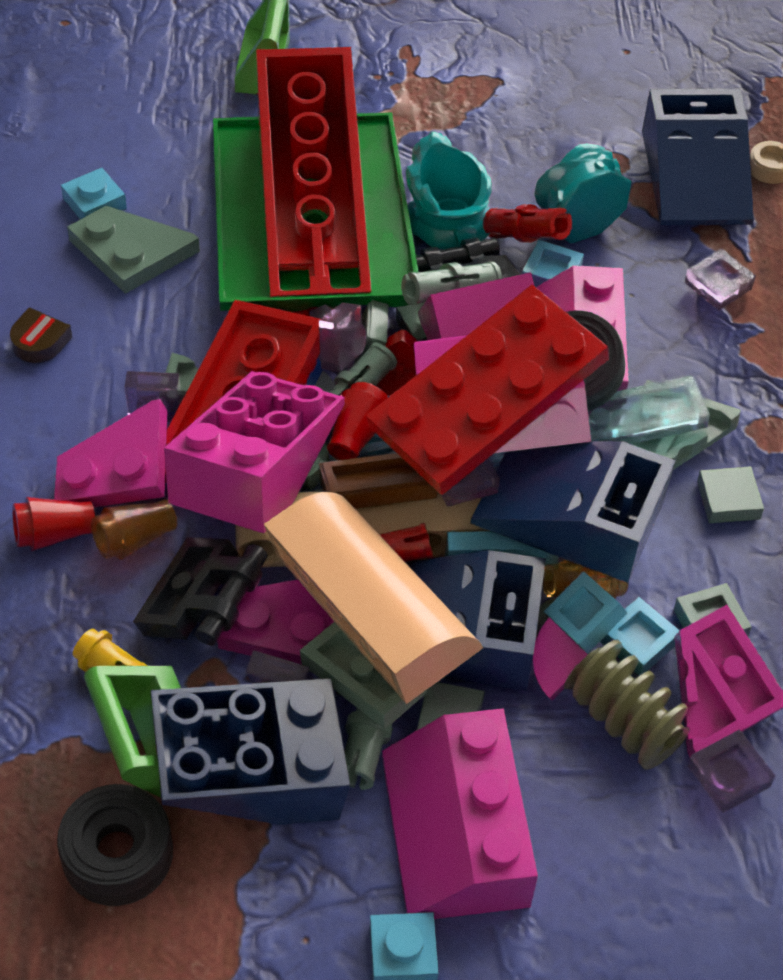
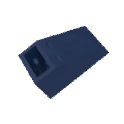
[642,89,754,225]
[470,441,676,583]
[405,550,546,691]
[150,679,350,825]

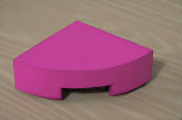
[533,617,588,701]

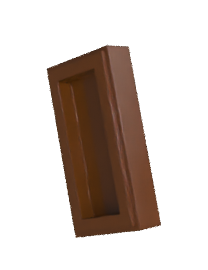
[319,453,438,509]

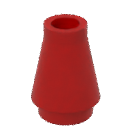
[327,382,388,460]
[12,497,96,551]

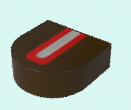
[10,307,72,363]

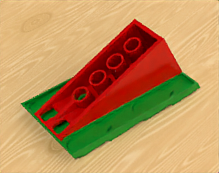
[213,47,418,312]

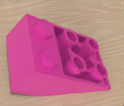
[164,371,345,534]

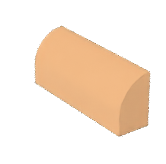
[264,492,483,704]

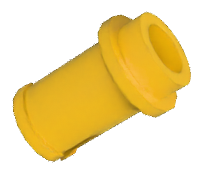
[72,628,148,672]

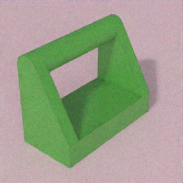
[234,0,290,94]
[84,666,181,798]

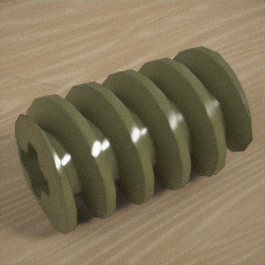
[564,639,690,770]

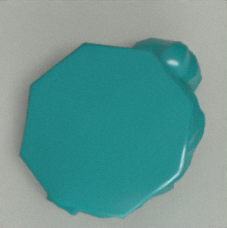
[406,131,492,250]
[534,143,632,244]

